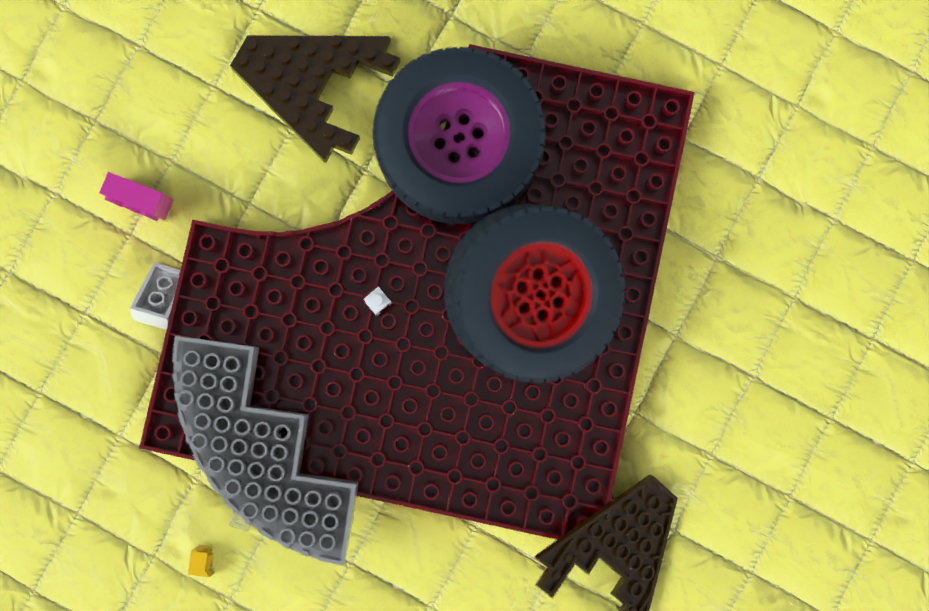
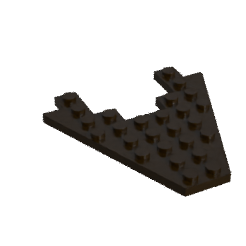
[230,35,400,163]
[534,475,678,611]

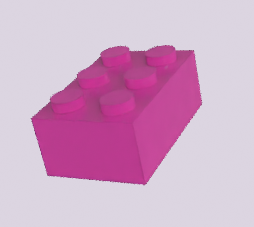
[99,172,174,221]

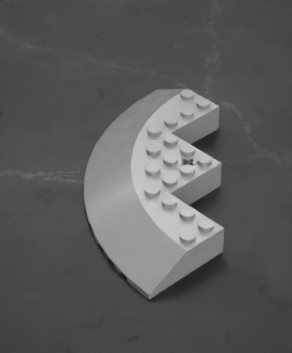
[172,336,358,566]

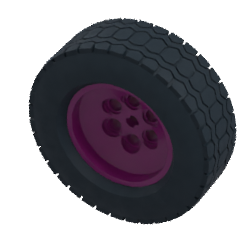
[373,47,546,224]

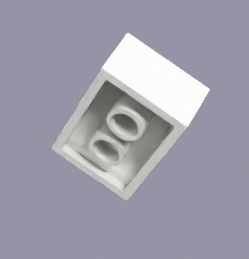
[130,262,180,330]

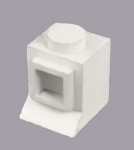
[364,287,392,316]

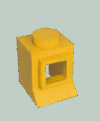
[188,545,214,577]

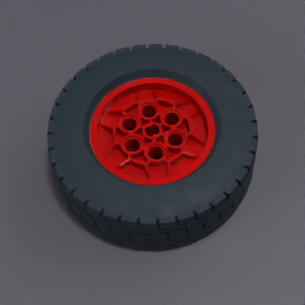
[444,204,625,382]

